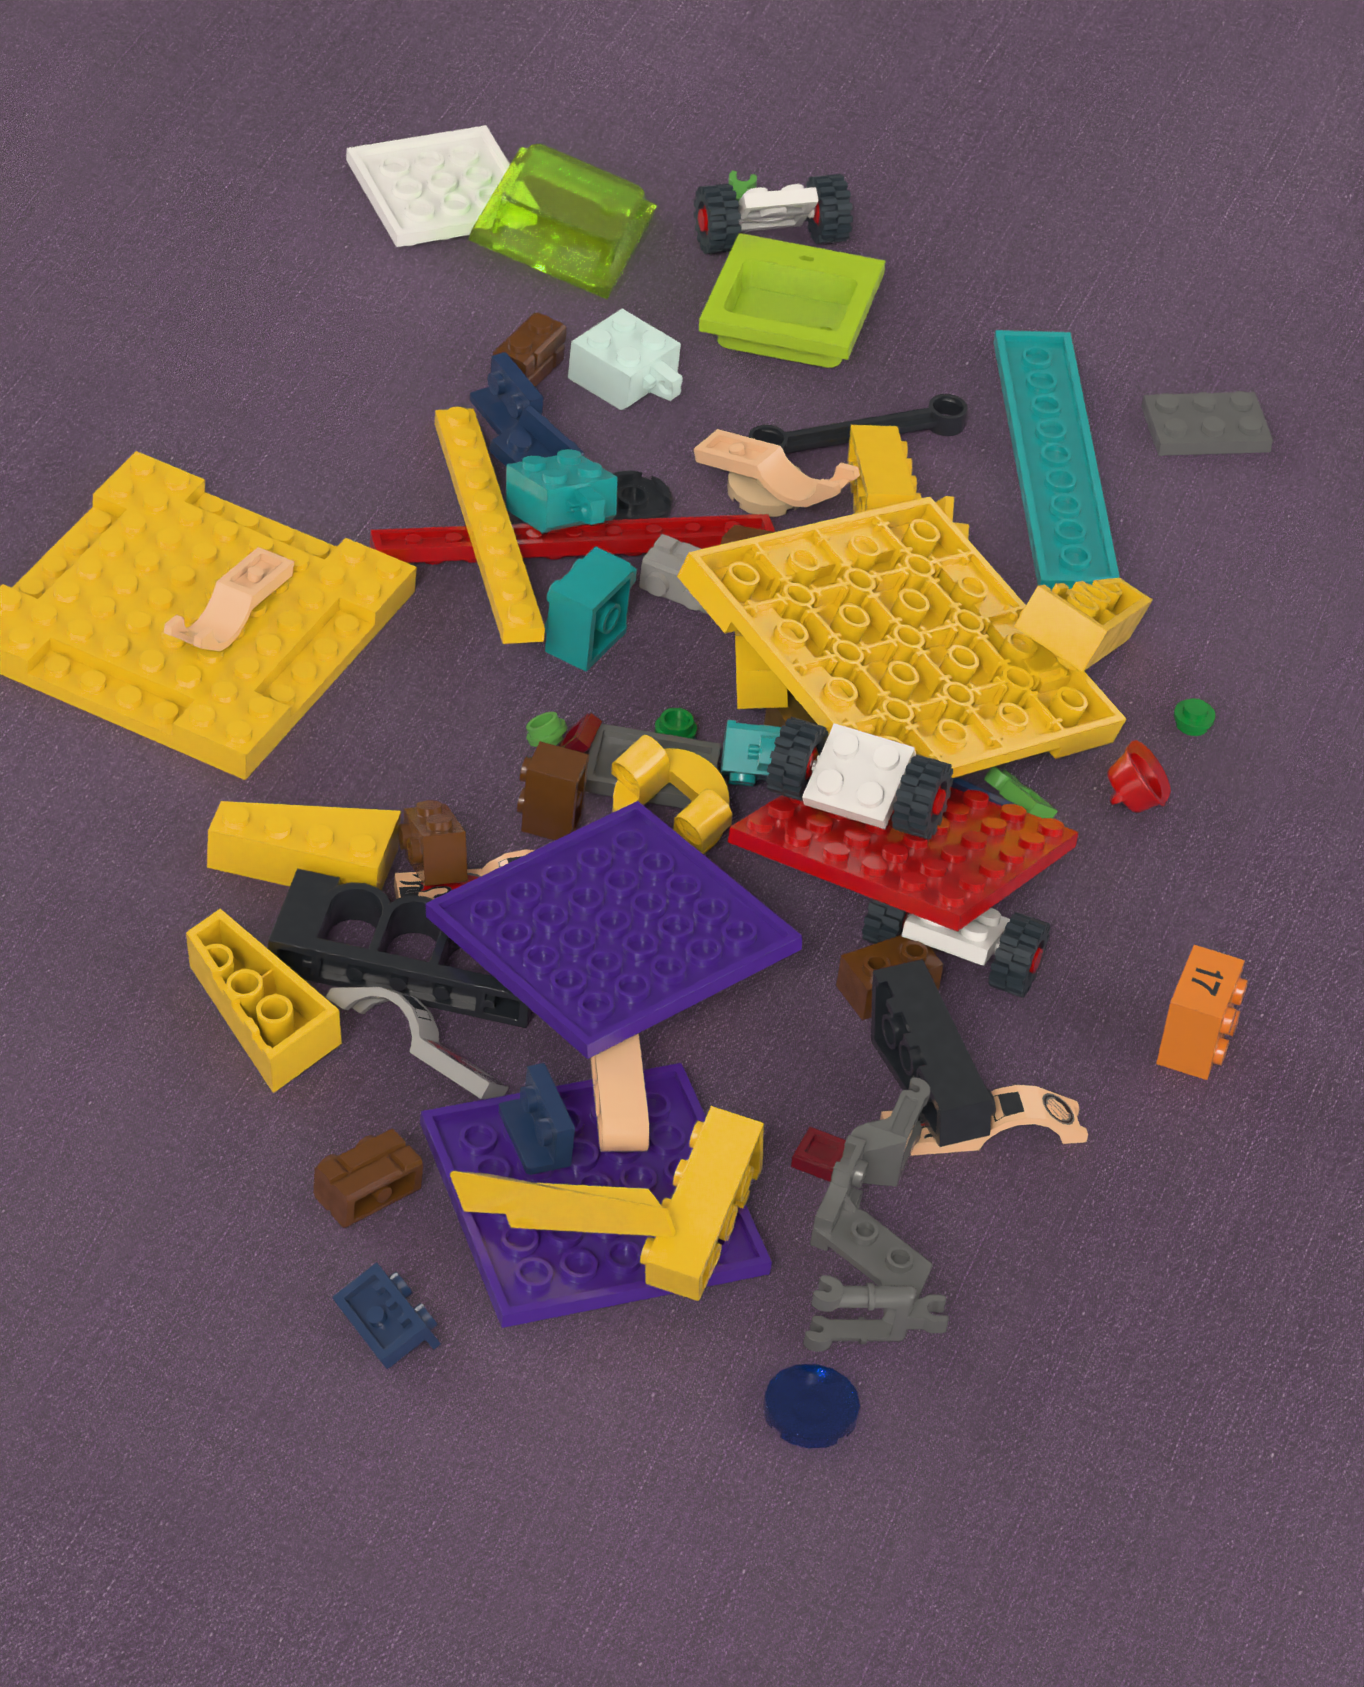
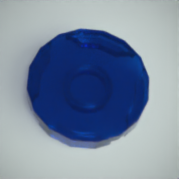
[763,1364,860,1448]

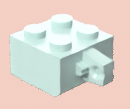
[568,309,682,410]

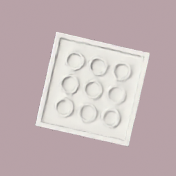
[346,125,539,247]

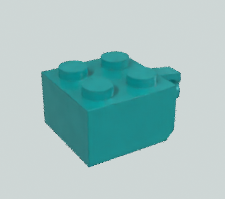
[506,449,617,533]
[544,546,637,672]
[720,720,781,787]

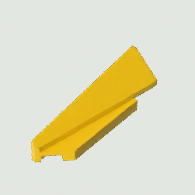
[450,1171,676,1237]

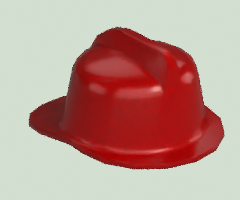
[1107,740,1171,813]

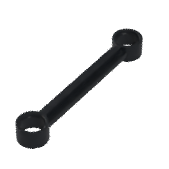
[749,394,968,455]

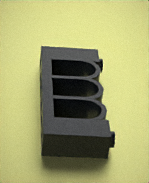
[268,869,532,1028]

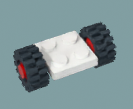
[694,174,853,254]
[766,717,953,839]
[862,899,1051,998]

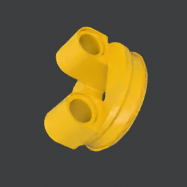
[611,735,732,854]

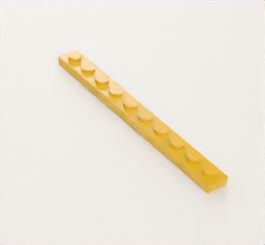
[434,407,545,644]

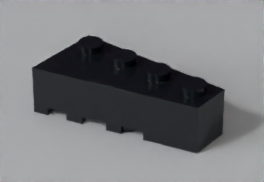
[871,959,996,1147]

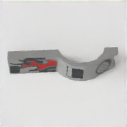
[325,987,509,1099]

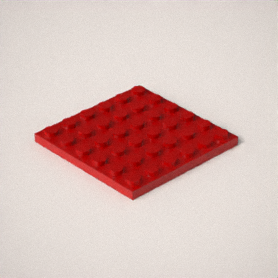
[728,787,1079,932]

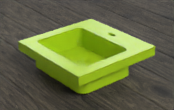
[699,233,885,368]

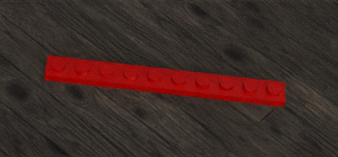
[370,514,775,565]

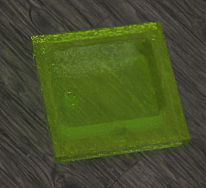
[468,144,657,300]

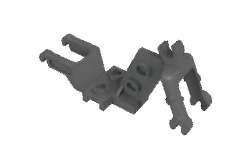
[803,1078,949,1352]

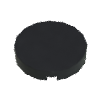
[612,470,673,520]

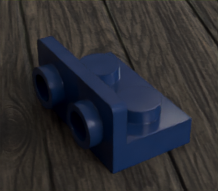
[470,352,544,435]
[488,405,585,467]
[499,1063,575,1175]
[332,1262,441,1369]

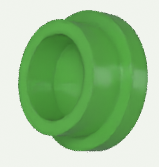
[526,712,568,747]

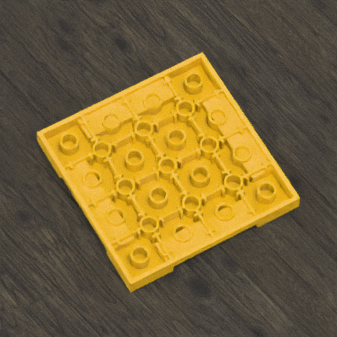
[0,451,417,780]
[677,497,1126,778]

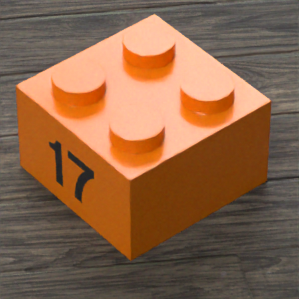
[1156,945,1248,1080]

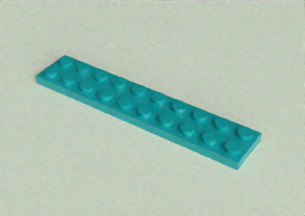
[993,330,1120,591]

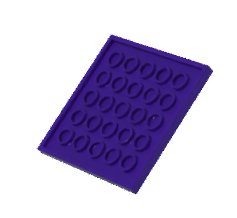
[426,801,802,1059]
[420,1063,772,1328]

